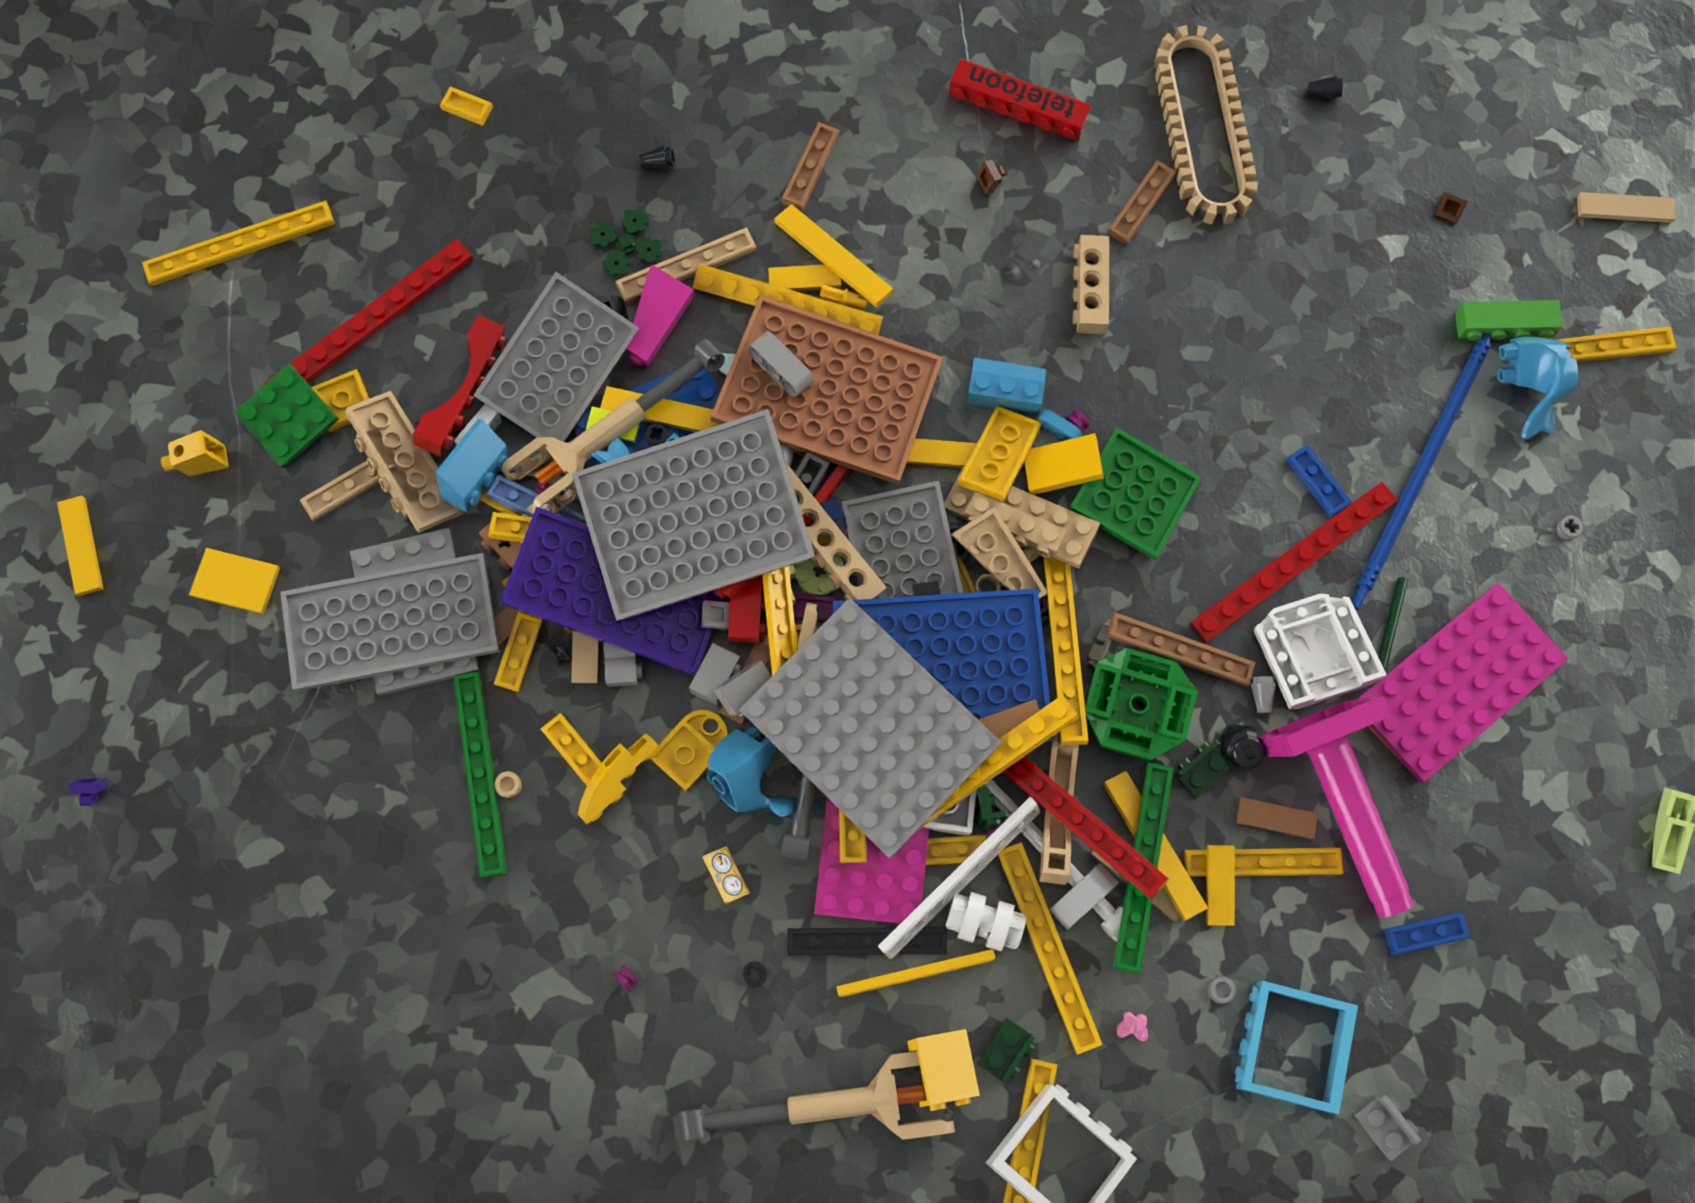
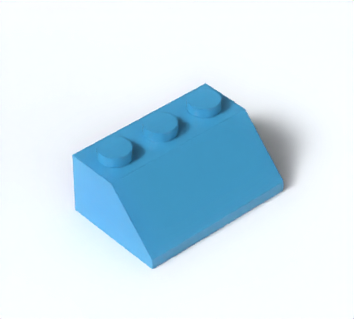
[966,357,1046,415]
[435,418,509,513]

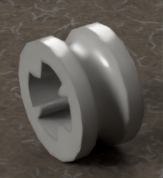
[1556,515,1583,540]

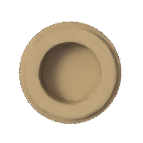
[494,771,522,799]

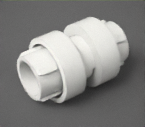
[945,892,1026,952]

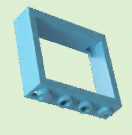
[1234,981,1358,1115]

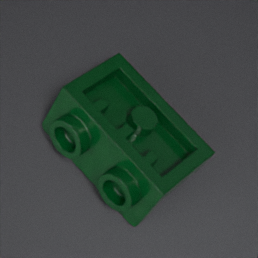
[1174,739,1235,799]
[974,787,1008,830]
[977,1018,1036,1083]

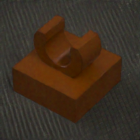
[976,160,1007,194]

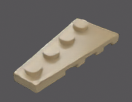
[951,507,1048,599]

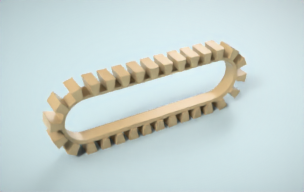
[1154,25,1258,225]

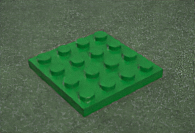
[1069,427,1202,560]

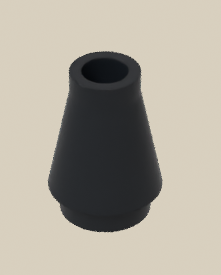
[1308,76,1343,100]
[639,145,675,169]

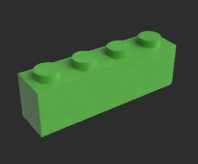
[1455,300,1563,341]

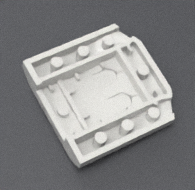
[1254,594,1387,710]

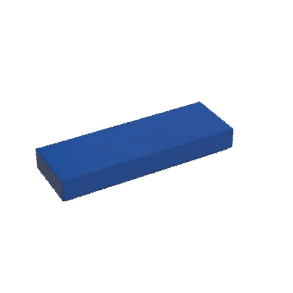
[1286,444,1353,518]
[1384,912,1470,956]

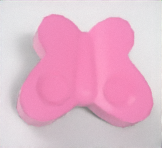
[1116,1012,1148,1041]

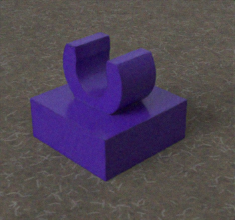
[69,778,107,806]

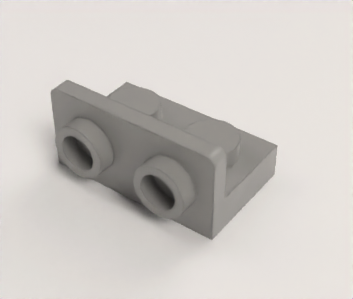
[1353,1095,1421,1161]

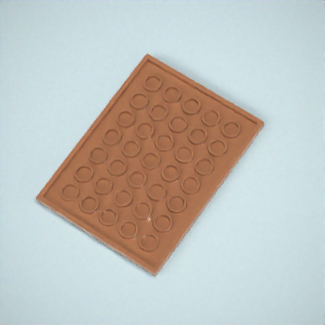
[710,295,943,485]

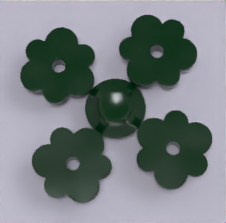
[590,209,662,276]

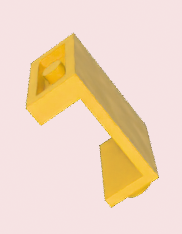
[907,1029,980,1111]

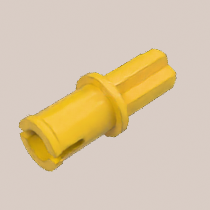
[820,285,868,311]

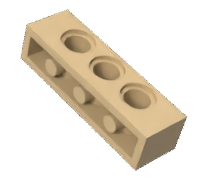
[1072,235,1109,334]

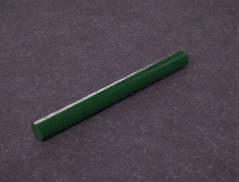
[1379,577,1408,672]

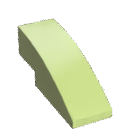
[1652,787,1695,874]

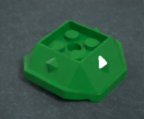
[1085,648,1198,761]

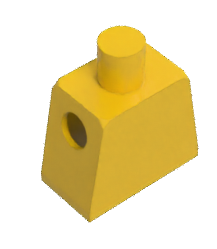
[161,430,229,476]

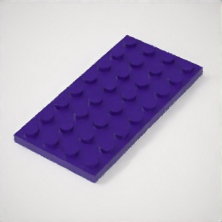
[499,506,722,675]

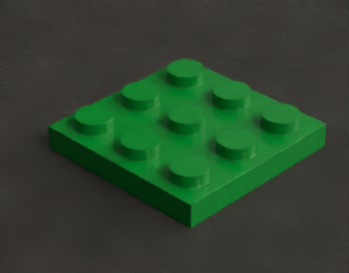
[233,364,339,468]

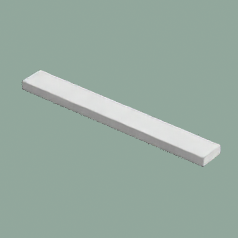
[878,797,1040,960]

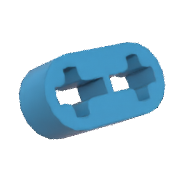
[1037,409,1082,441]

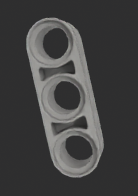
[747,331,814,397]
[1049,863,1119,930]

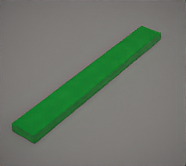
[453,671,508,879]
[1112,762,1174,975]

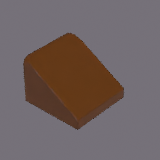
[1434,192,1468,223]

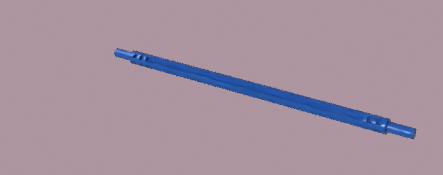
[1352,333,1492,610]

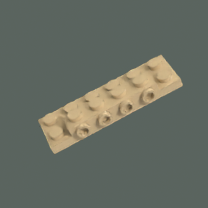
[345,391,463,533]
[944,466,1100,569]

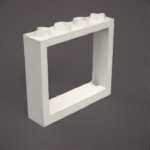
[986,1084,1137,1203]

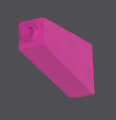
[626,265,694,368]

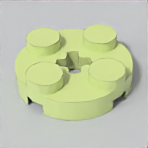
[795,556,844,596]

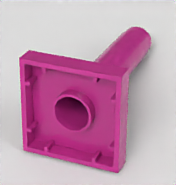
[1258,696,1414,918]

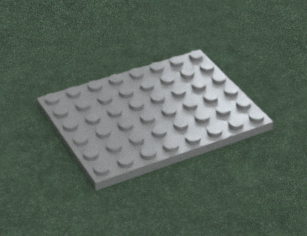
[572,409,815,621]
[739,598,1002,859]

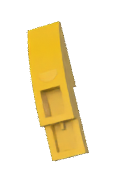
[578,733,659,824]

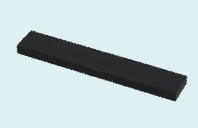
[787,927,947,956]

